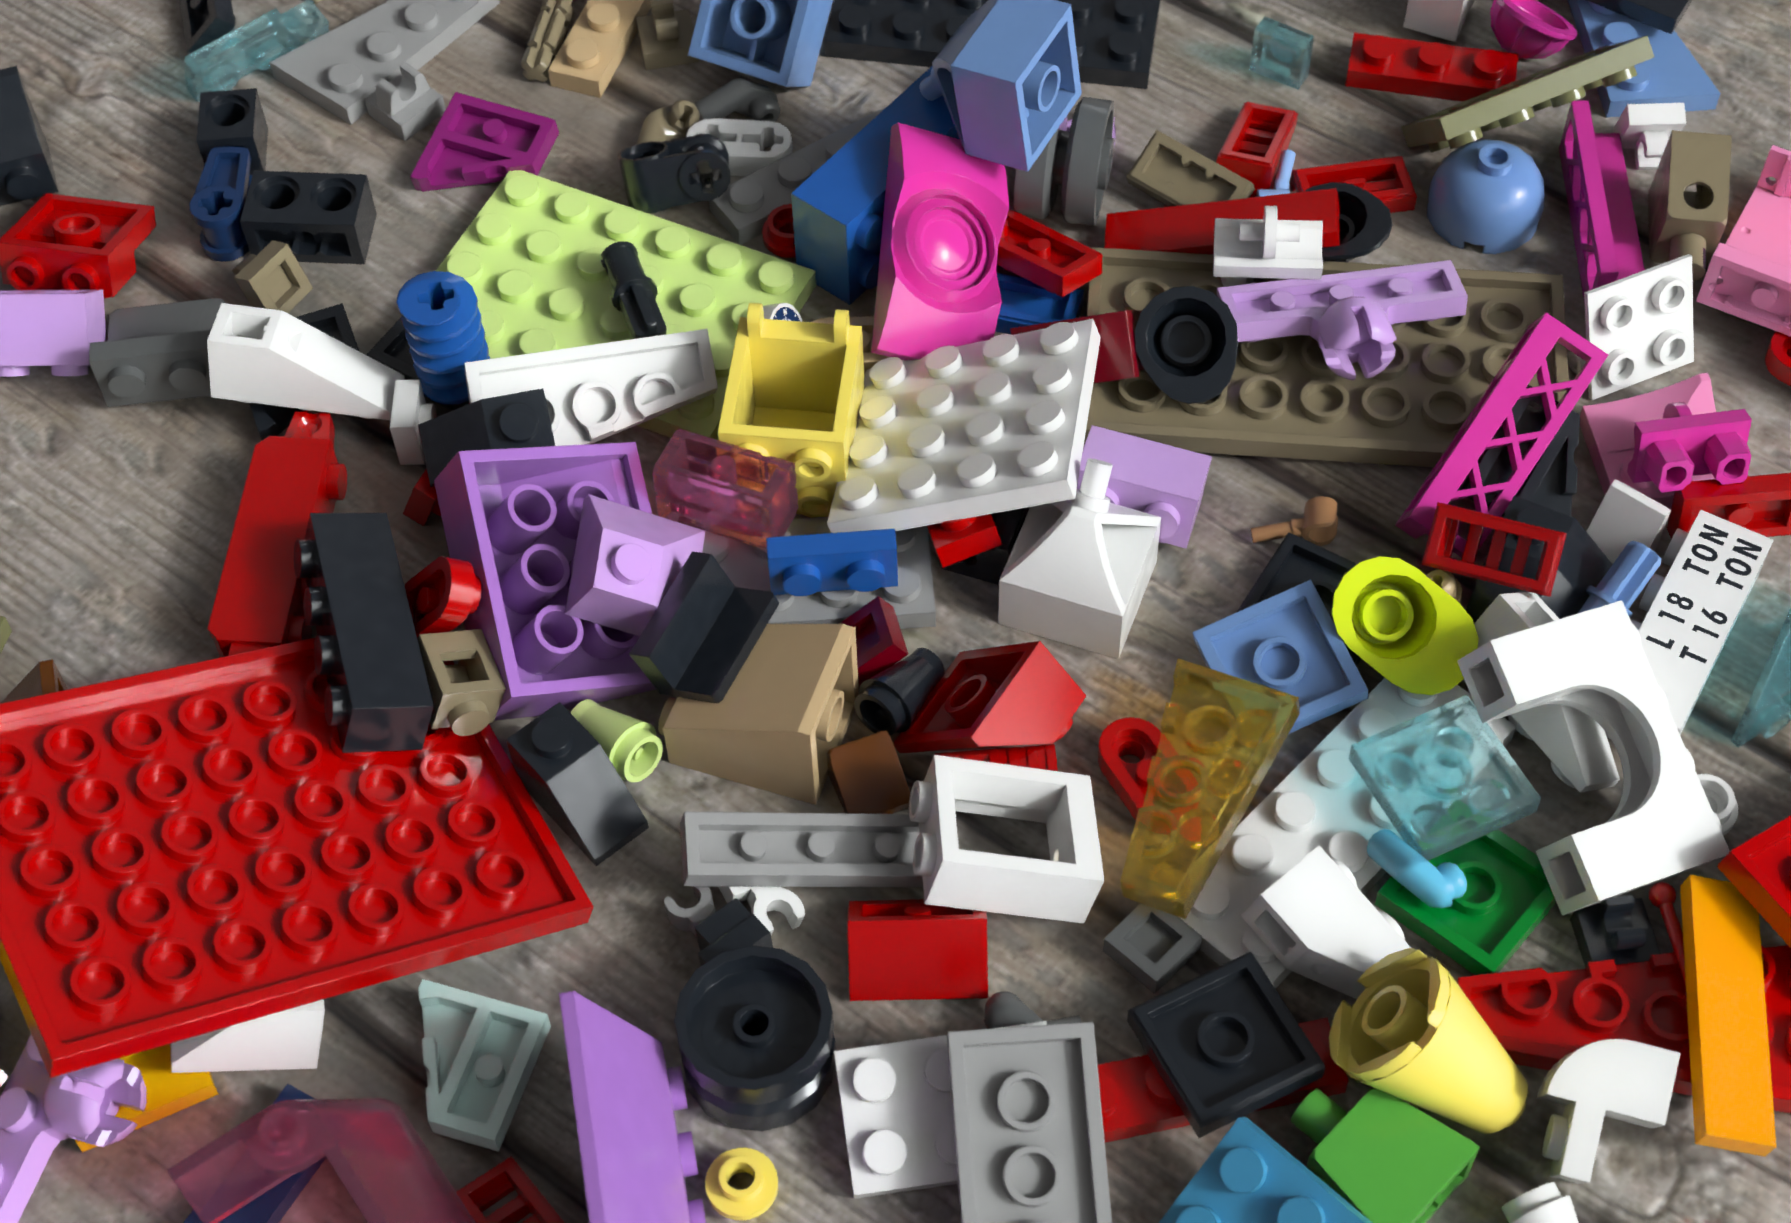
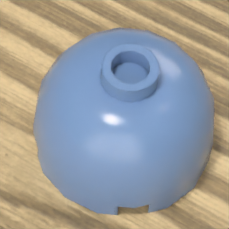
[1427,139,1544,254]

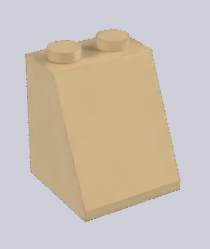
[658,624,859,805]

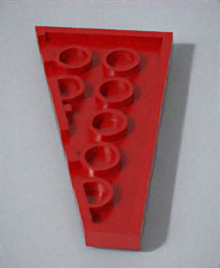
[1457,945,1791,1113]

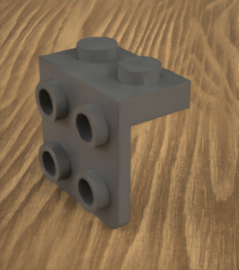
[89,298,225,407]

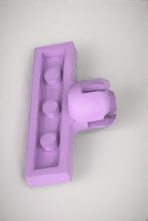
[1217,260,1468,380]
[0,1034,147,1223]

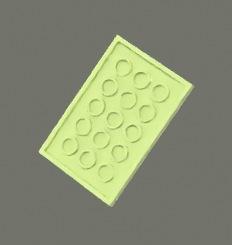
[436,170,816,452]

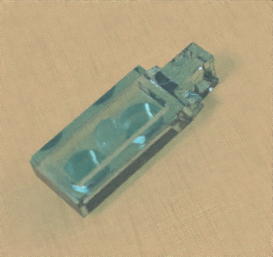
[184,0,329,102]

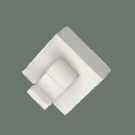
[1613,103,1686,170]

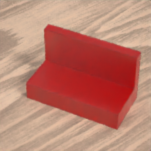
[847,899,988,1001]

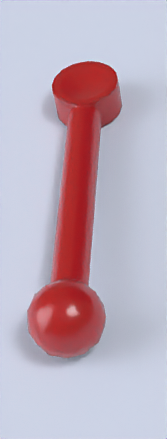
[1649,881,1687,1011]

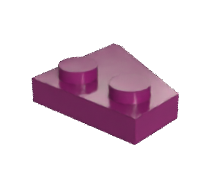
[410,92,560,192]

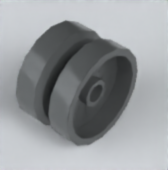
[1014,97,1114,226]

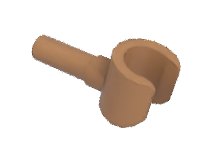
[1250,496,1338,546]

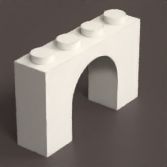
[1457,600,1730,916]

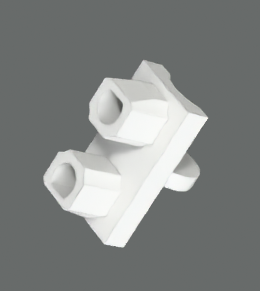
[1213,206,1323,287]

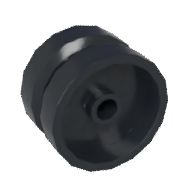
[674,945,836,1132]

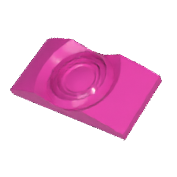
[871,122,1009,360]

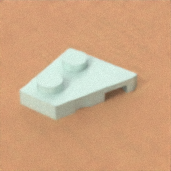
[418,979,551,1152]

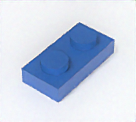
[766,528,898,596]

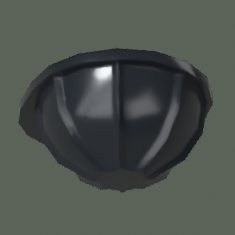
[1303,182,1393,262]
[1134,286,1238,404]

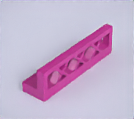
[1559,101,1645,304]
[1395,312,1608,558]

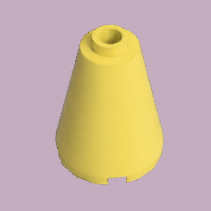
[1329,948,1528,1134]

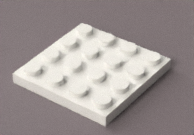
[827,319,1101,533]

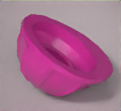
[1490,0,1577,59]

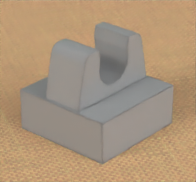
[365,63,446,141]

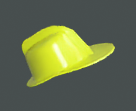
[1331,556,1479,695]

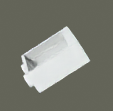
[909,755,1104,924]

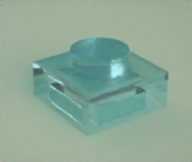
[1250,16,1314,90]

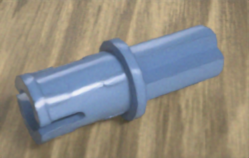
[1577,541,1661,618]

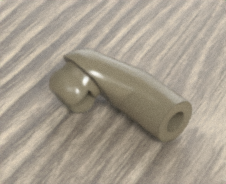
[637,100,700,144]

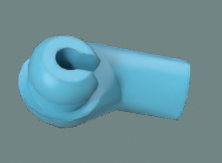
[1367,829,1467,908]

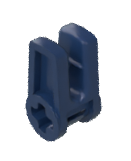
[190,146,253,262]

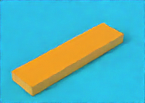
[1680,874,1776,1157]

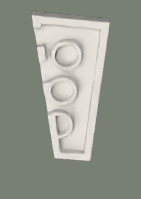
[464,329,718,446]

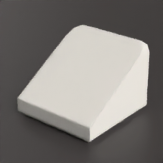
[1586,479,1671,564]

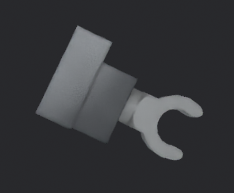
[664,886,773,966]

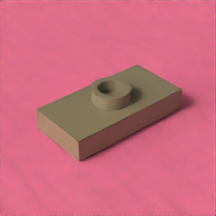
[1126,130,1255,207]

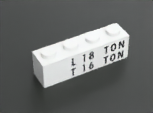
[1605,510,1774,739]

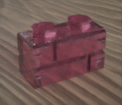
[652,429,798,550]

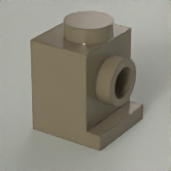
[418,629,506,736]

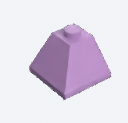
[565,494,705,636]

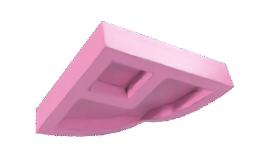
[1580,373,1716,510]

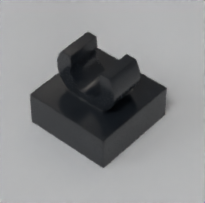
[1570,895,1661,968]

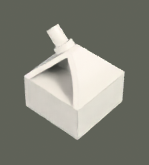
[998,458,1161,659]

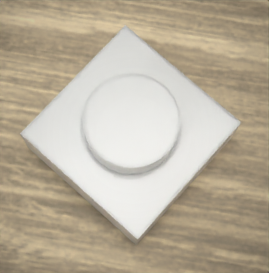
[390,379,437,465]

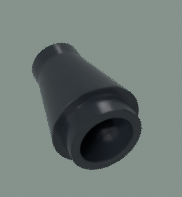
[854,648,945,736]

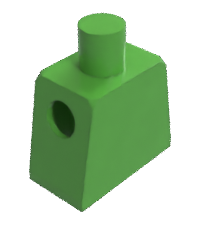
[1291,1087,1480,1223]

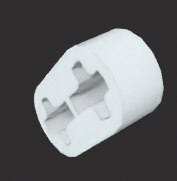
[686,118,793,176]

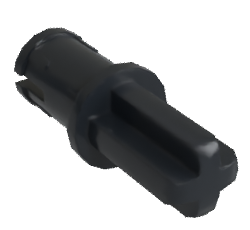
[601,241,667,339]

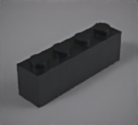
[294,513,434,753]

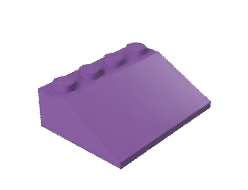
[434,442,657,721]
[559,991,706,1223]

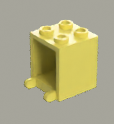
[718,303,865,518]

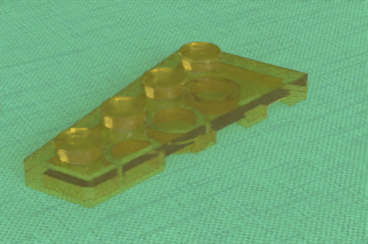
[1120,659,1300,919]

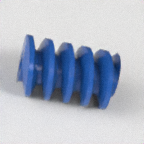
[397,271,490,404]

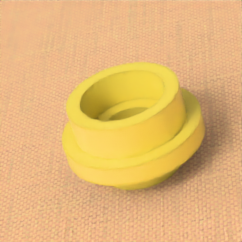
[705,1148,778,1221]

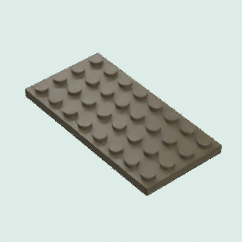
[1084,247,1569,467]

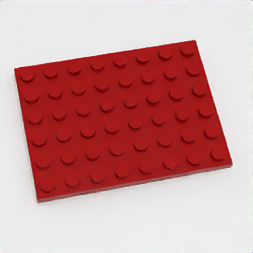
[0,638,594,1078]

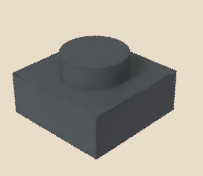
[1103,894,1202,994]

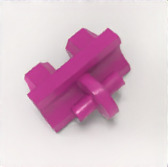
[1627,402,1752,493]

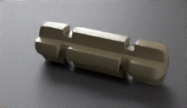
[521,0,574,82]

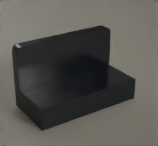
[629,552,779,703]

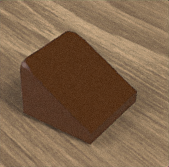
[827,731,911,814]

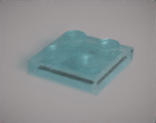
[1348,695,1541,861]

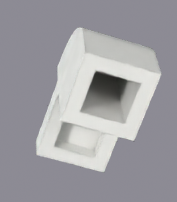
[1537,1039,1680,1184]

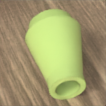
[571,699,663,783]

